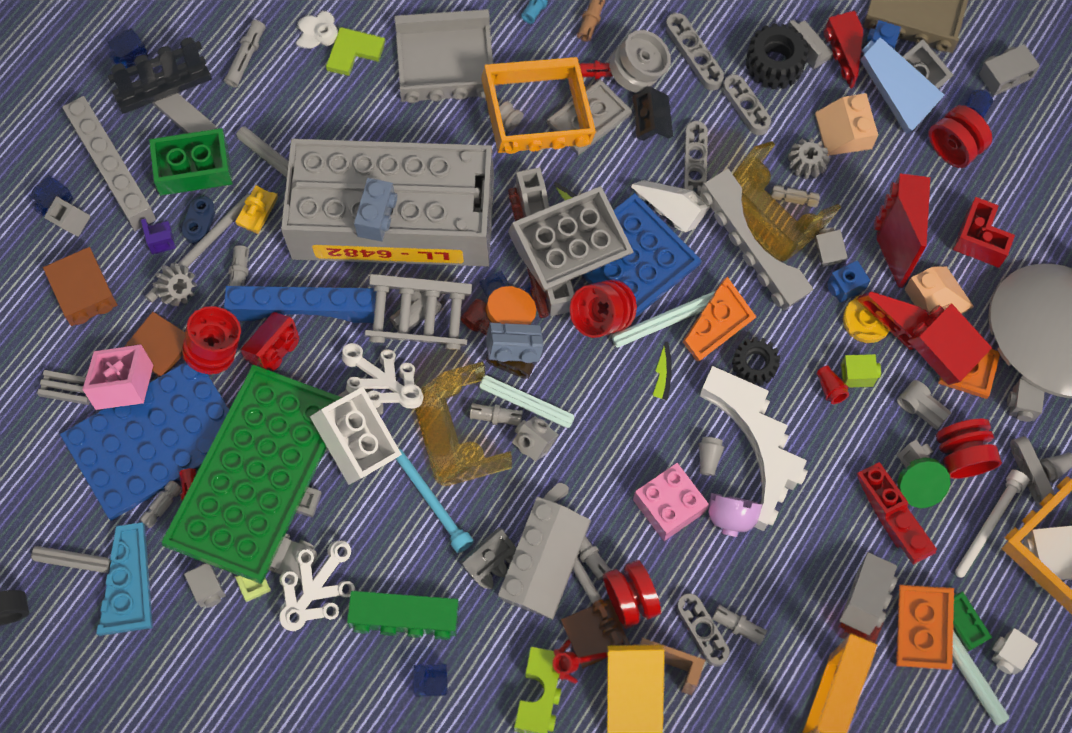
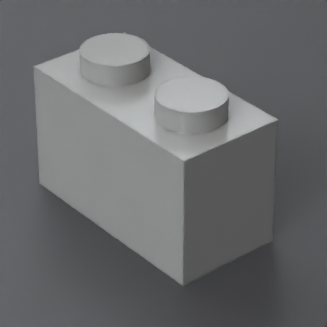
[979,44,1040,96]

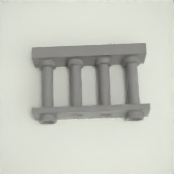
[364,274,472,350]

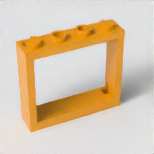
[481,57,596,154]
[1002,476,1072,615]
[802,634,877,733]

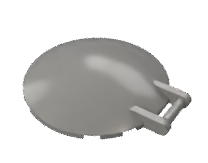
[988,264,1072,398]

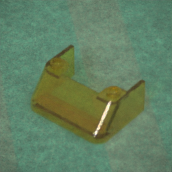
[733,141,841,262]
[414,361,512,486]

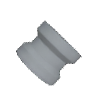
[499,101,523,132]

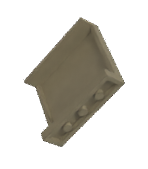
[863,0,968,53]

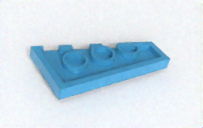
[96,522,153,636]

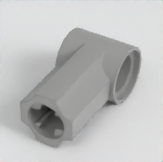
[390,291,442,332]
[897,380,952,430]

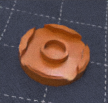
[486,286,537,325]

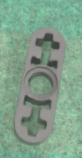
[723,75,771,135]
[1010,436,1055,509]
[677,594,730,667]

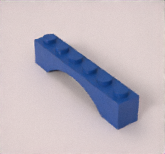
[224,286,376,323]

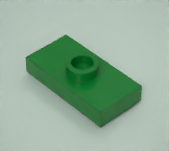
[953,591,992,652]

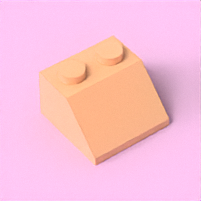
[815,93,878,156]

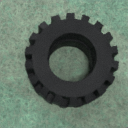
[746,23,808,90]

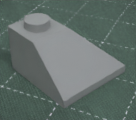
[902,39,954,88]

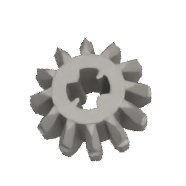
[788,138,830,180]
[152,263,198,306]

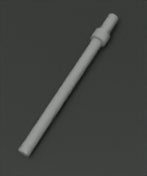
[145,193,250,303]

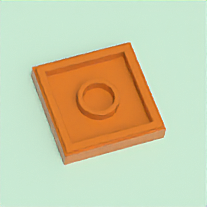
[938,349,1000,399]

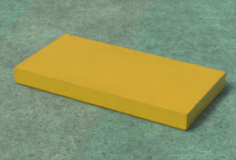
[607,645,664,733]

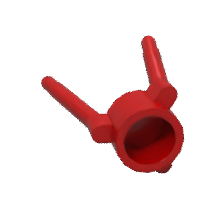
[553,640,608,684]

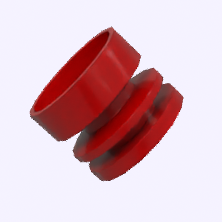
[569,279,637,338]
[182,306,241,374]
[936,418,1002,479]

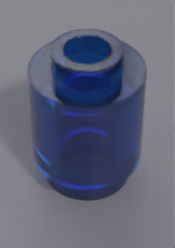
[964,89,993,119]

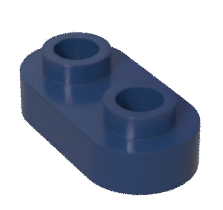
[182,196,216,244]

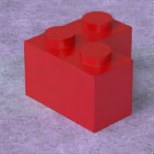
[953,197,1015,268]

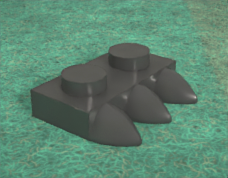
[459,527,517,589]

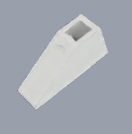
[631,180,710,233]

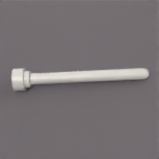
[955,470,1030,578]

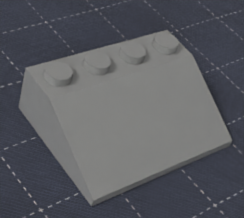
[508,186,633,291]

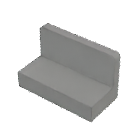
[787,20,833,70]

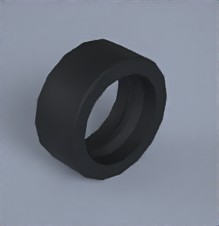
[0,590,29,626]

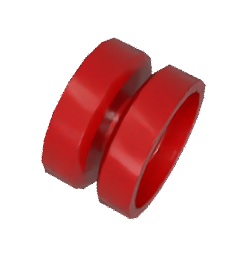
[929,105,992,168]
[603,560,661,629]

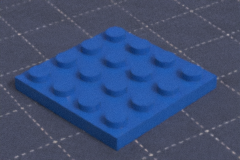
[582,193,702,318]

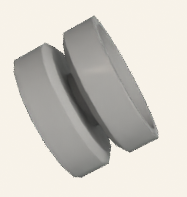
[609,30,671,92]

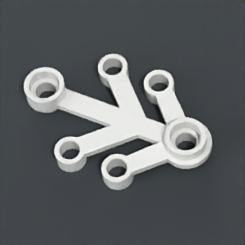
[342,343,424,409]
[279,541,355,631]

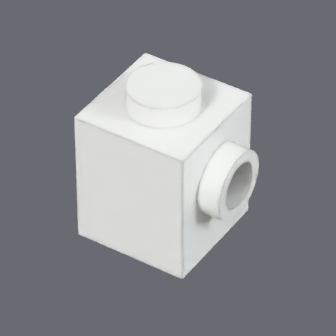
[991,628,1038,675]

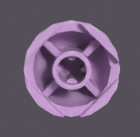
[708,493,763,537]

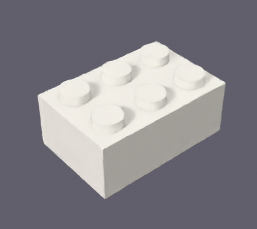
[310,387,402,485]

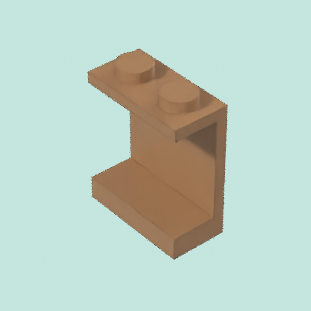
[634,638,705,695]

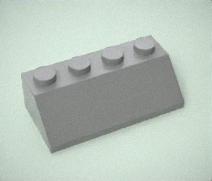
[498,497,591,620]

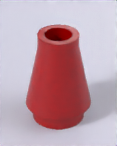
[816,366,849,404]

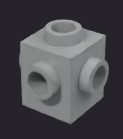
[512,416,559,462]

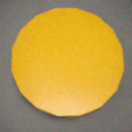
[842,295,890,343]

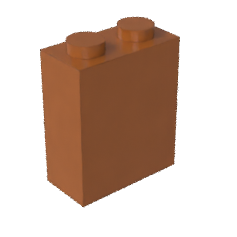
[43,247,118,326]

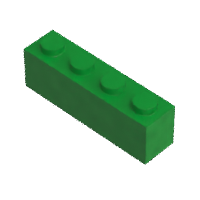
[347,591,459,640]

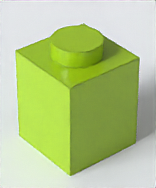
[840,354,881,388]

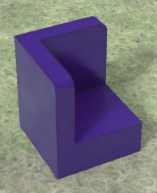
[141,218,176,255]

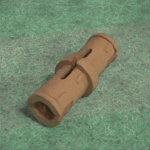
[577,0,606,41]

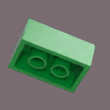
[149,128,233,196]

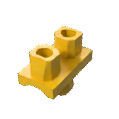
[235,185,278,234]

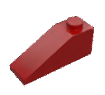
[856,291,930,350]

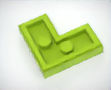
[326,27,386,76]

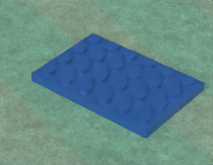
[60,362,229,521]

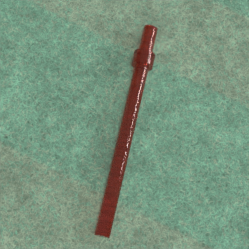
[508,188,549,318]

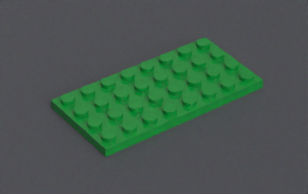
[161,365,342,584]

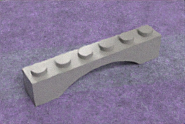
[62,96,156,231]
[516,167,574,316]
[699,168,814,311]

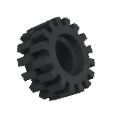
[732,337,780,386]

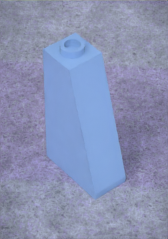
[860,37,944,134]

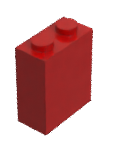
[908,303,992,385]

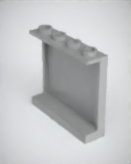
[395,9,496,103]

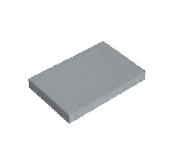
[547,79,632,156]

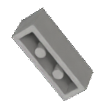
[840,552,898,635]

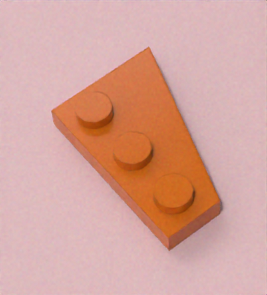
[682,277,756,362]

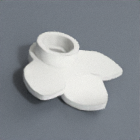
[296,11,338,48]

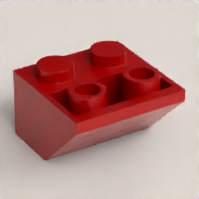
[240,312,300,371]

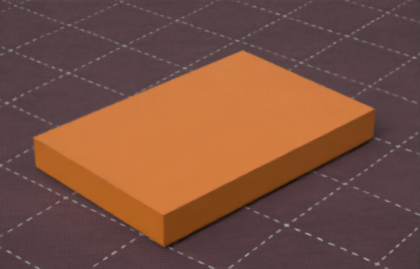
[897,585,954,670]

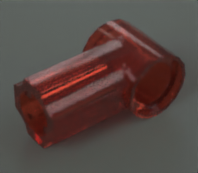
[460,298,492,336]

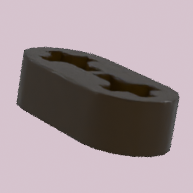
[486,355,535,379]

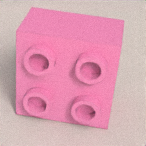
[83,345,153,410]
[633,463,709,541]

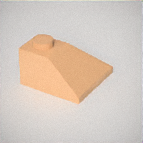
[904,266,974,314]

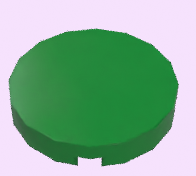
[897,457,951,508]

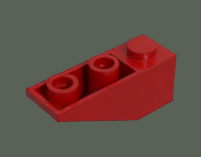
[824,10,863,88]

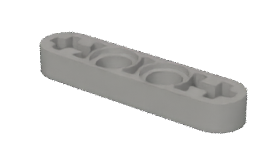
[666,13,724,91]
[684,121,708,197]

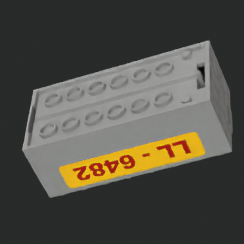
[281,139,494,267]

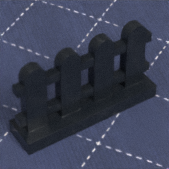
[108,37,212,114]

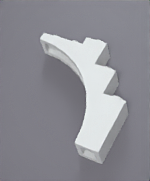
[700,366,808,531]

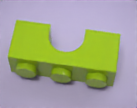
[514,647,562,733]

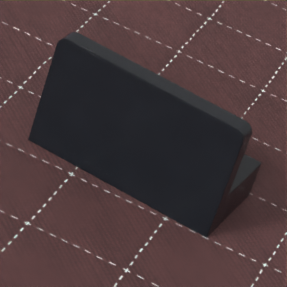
[632,87,673,141]

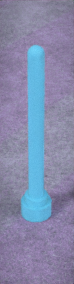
[395,449,474,553]

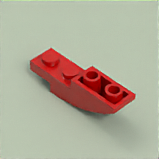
[857,462,937,565]

